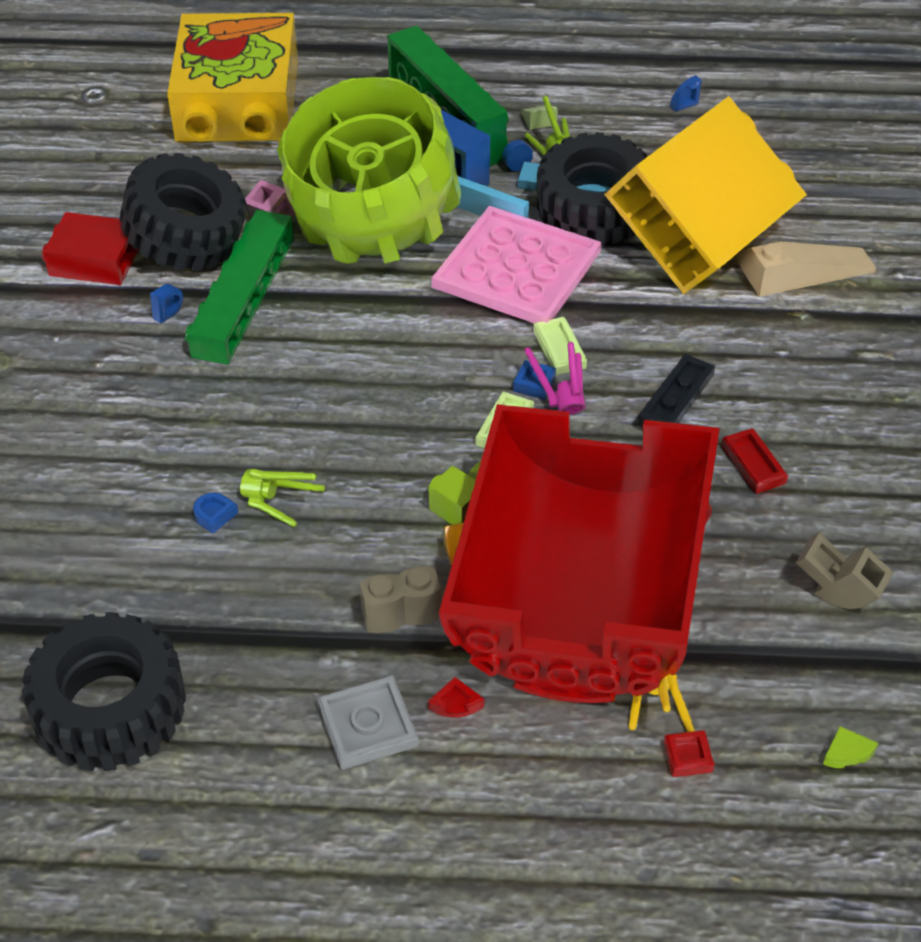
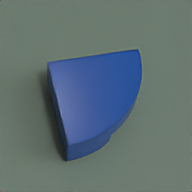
[669,75,701,112]

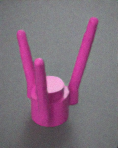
[524,342,586,415]

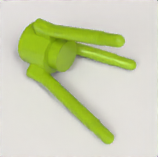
[524,96,570,156]
[240,468,326,527]

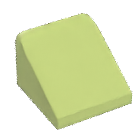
[521,106,558,130]

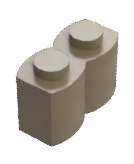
[360,566,441,633]

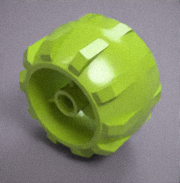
[277,77,461,264]

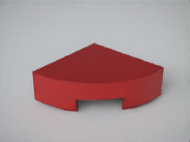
[428,677,485,718]

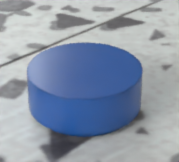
[502,140,533,171]

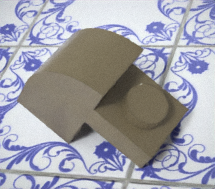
[796,532,894,609]

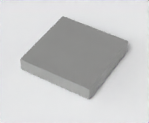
[317,675,419,770]

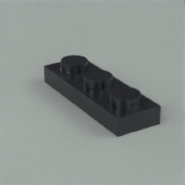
[637,354,715,427]

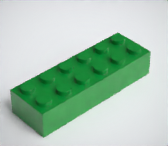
[387,25,509,167]

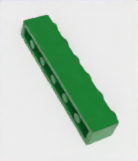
[185,210,294,365]

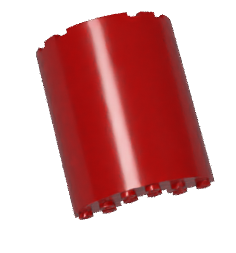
[439,404,720,703]

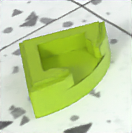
[823,726,879,769]

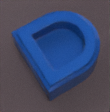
[150,284,183,324]
[193,493,239,534]

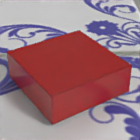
[664,730,715,777]

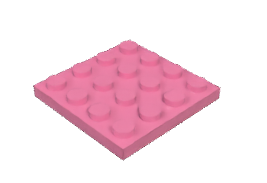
[431,206,601,323]

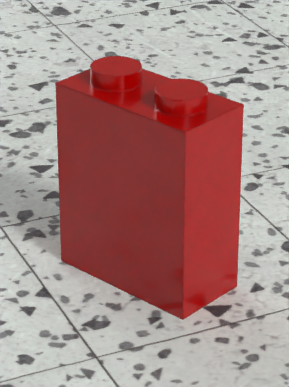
[42,212,139,286]

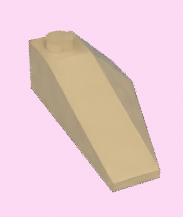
[734,242,876,297]

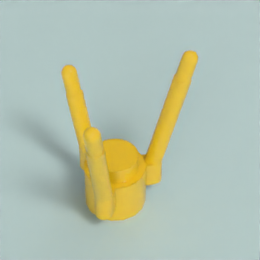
[629,674,695,732]

